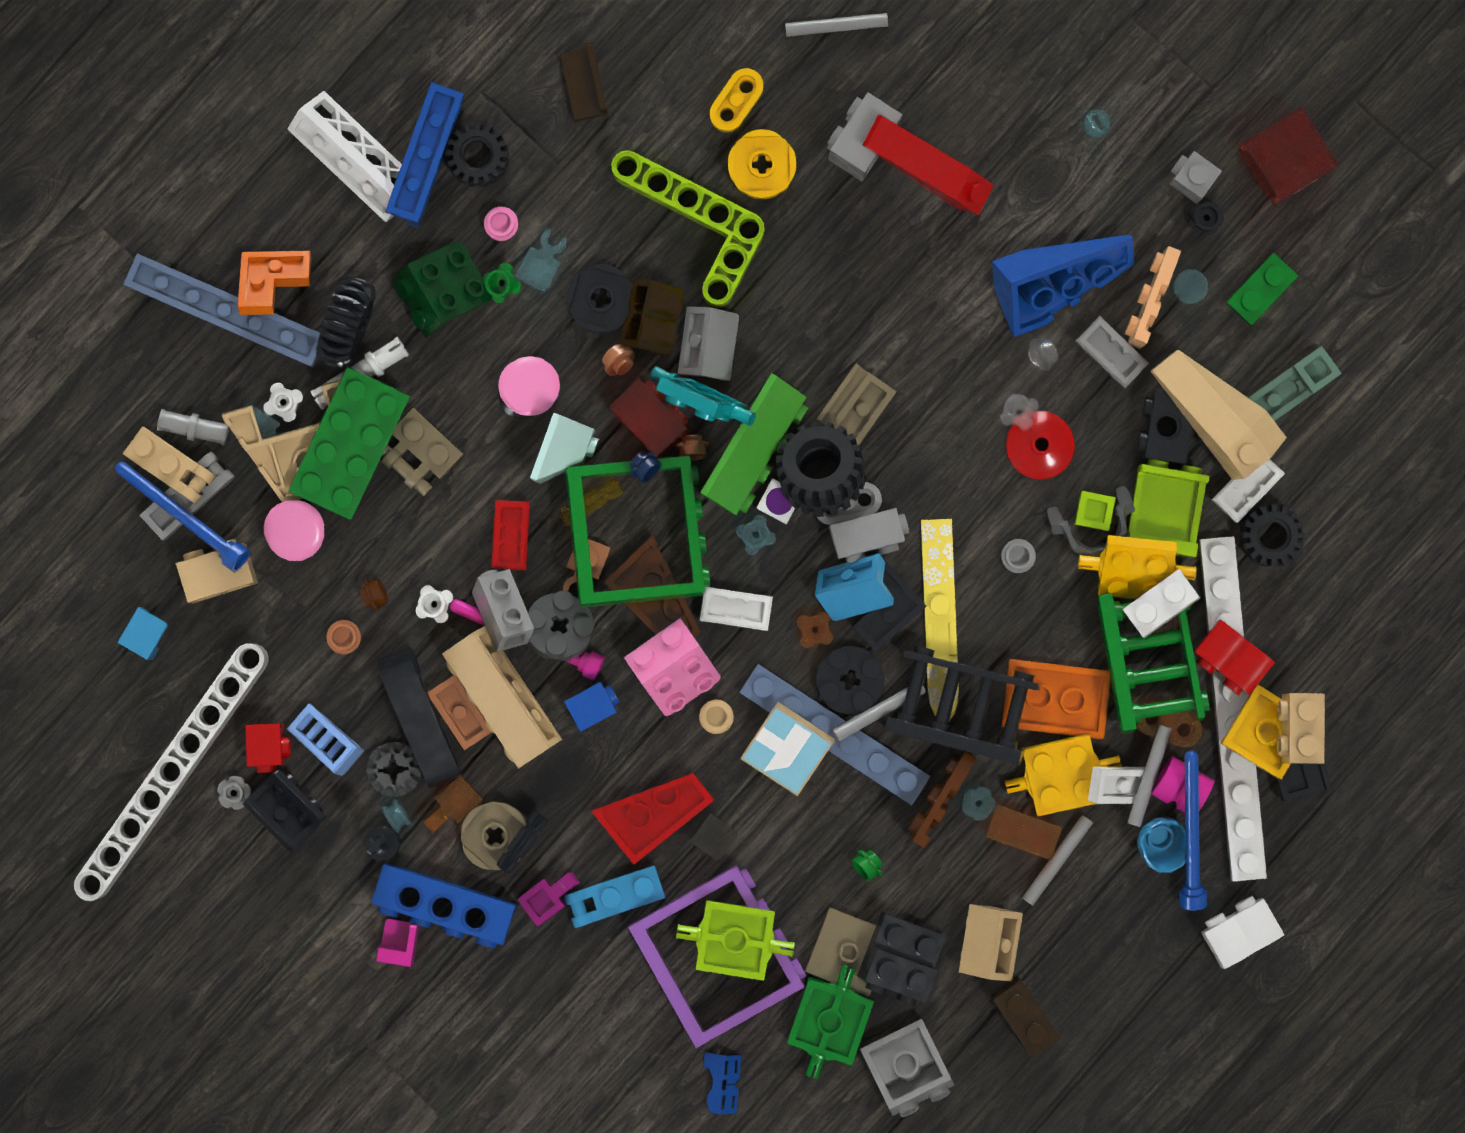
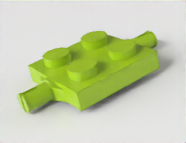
[676,900,795,981]

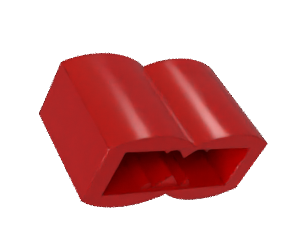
[1193,620,1275,696]

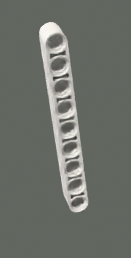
[74,644,269,901]

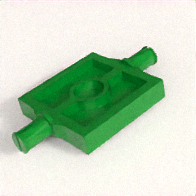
[787,964,874,1079]

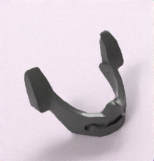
[1047,486,1135,557]

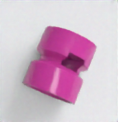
[1151,756,1215,814]

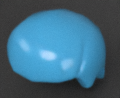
[1137,817,1186,873]

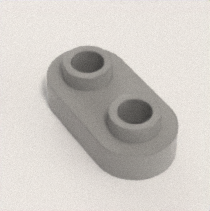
[814,482,882,525]

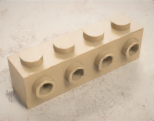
[442,626,562,769]

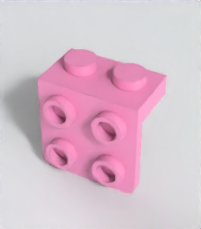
[624,618,720,716]

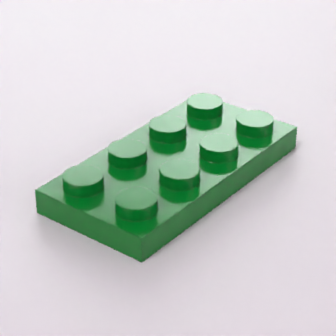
[288,366,410,520]

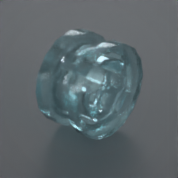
[381,798,412,833]

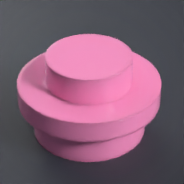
[484,207,518,241]

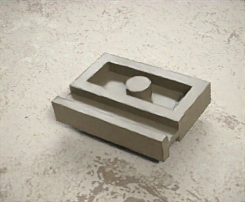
[816,363,897,445]

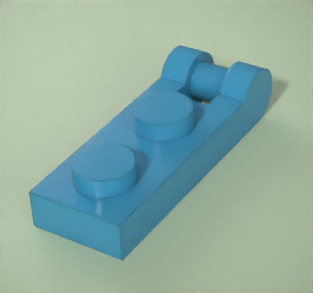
[563,865,666,928]

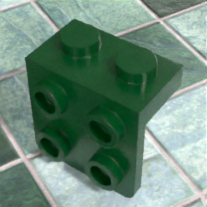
[392,241,492,338]

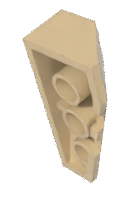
[1151,350,1287,480]

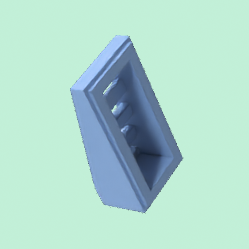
[287,703,364,776]

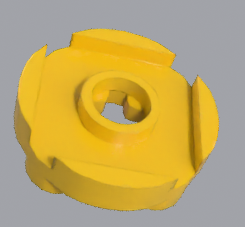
[728,129,796,199]

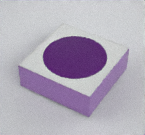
[756,478,795,525]

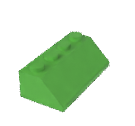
[700,373,808,516]

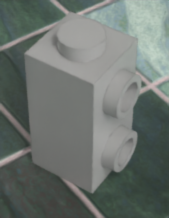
[829,508,909,563]
[472,569,534,652]

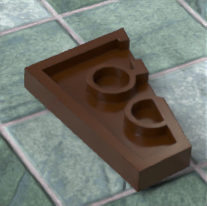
[603,535,701,638]
[908,751,977,849]

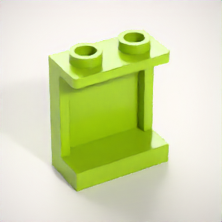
[1127,459,1210,558]

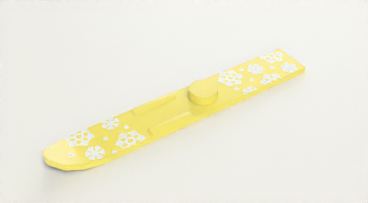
[921,519,959,721]

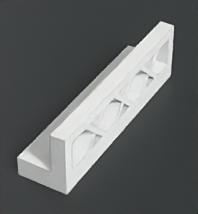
[287,91,402,222]

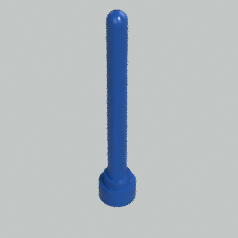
[115,462,251,572]
[1179,750,1207,911]

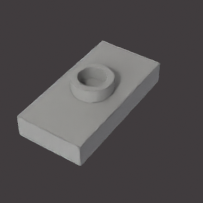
[1075,316,1149,389]

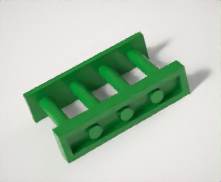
[1096,593,1210,734]

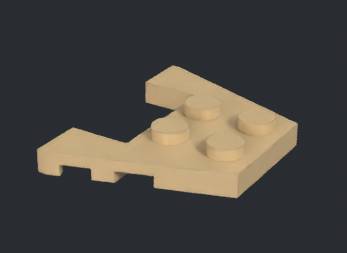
[222,379,341,502]

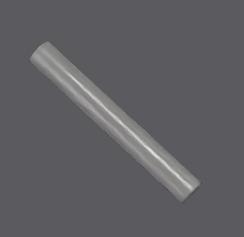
[785,13,888,37]
[831,686,926,742]
[1127,725,1172,827]
[1022,815,1093,906]

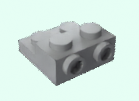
[860,1019,954,1117]

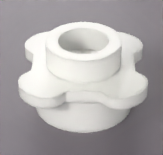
[264,383,303,422]
[416,585,453,623]

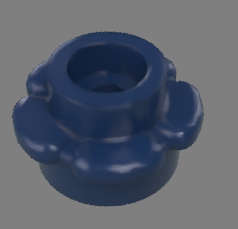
[630,451,662,483]

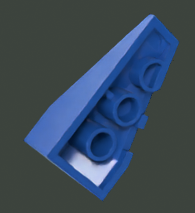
[992,234,1134,337]

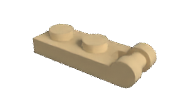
[123,426,216,504]

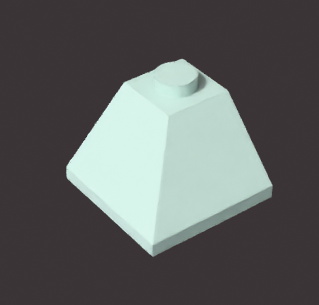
[530,413,599,484]

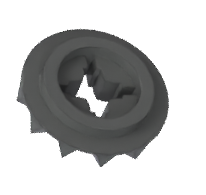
[366,742,421,797]

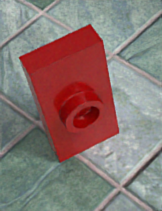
[492,500,530,571]

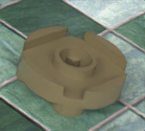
[461,801,527,870]

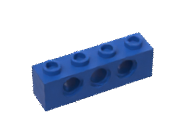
[371,862,517,949]

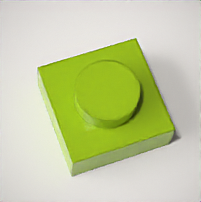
[1074,491,1116,532]

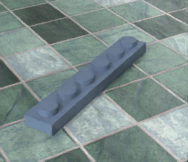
[123,253,320,367]
[739,664,930,805]

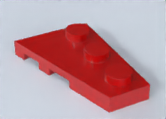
[591,773,714,864]

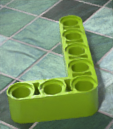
[611,150,765,308]

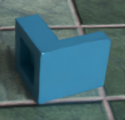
[117,607,168,660]

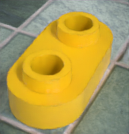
[710,68,763,132]

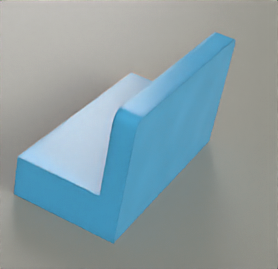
[815,553,894,621]

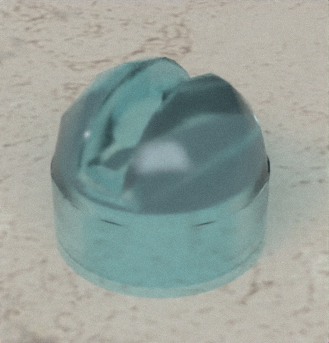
[1083,109,1111,138]

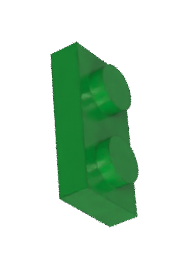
[1225,253,1298,326]

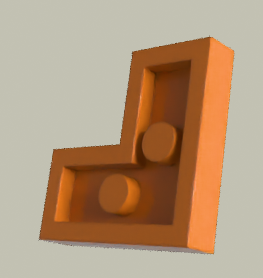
[238,251,312,315]

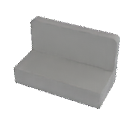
[678,307,739,381]

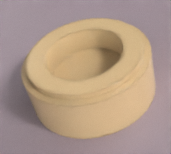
[699,700,734,734]

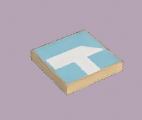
[740,702,835,796]

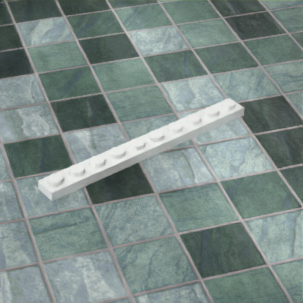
[1198,536,1267,881]

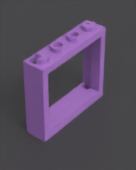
[628,864,806,1048]

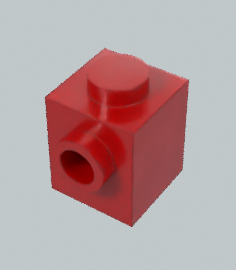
[245,723,291,773]

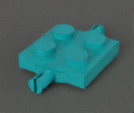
[650,366,756,426]

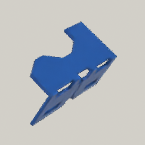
[703,1052,741,1115]

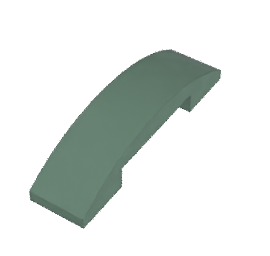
[1248,346,1342,421]

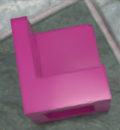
[376,919,420,967]

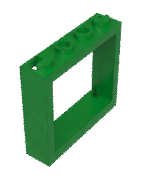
[565,456,710,608]

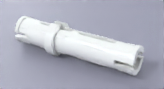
[311,337,409,410]

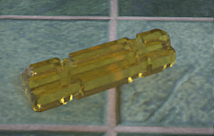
[559,479,623,526]

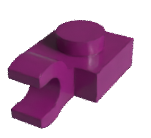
[517,872,580,927]

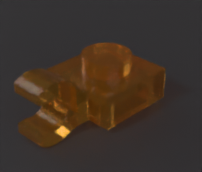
[424,776,484,832]

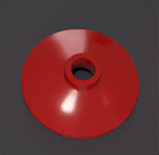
[1006,411,1075,480]

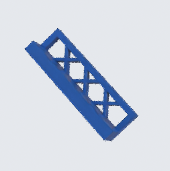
[385,82,464,228]

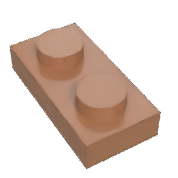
[428,675,492,750]

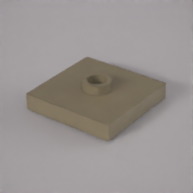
[805,907,876,997]

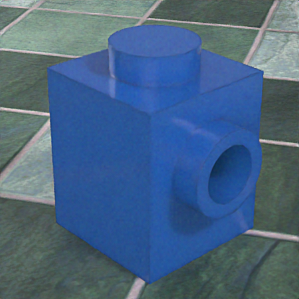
[564,682,620,732]

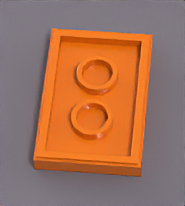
[1001,659,1111,739]

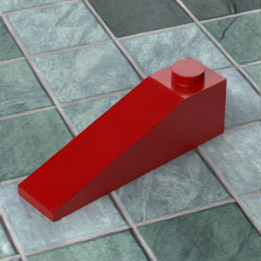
[862,115,994,215]

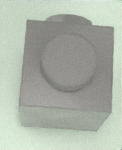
[1170,151,1222,204]

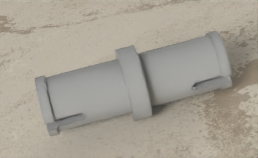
[157,409,229,445]

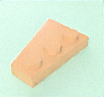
[1125,246,1181,350]

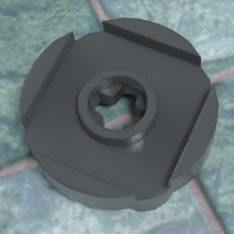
[528,591,594,661]

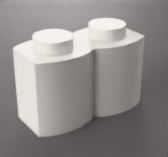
[1201,896,1284,969]

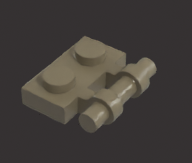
[381,407,464,497]

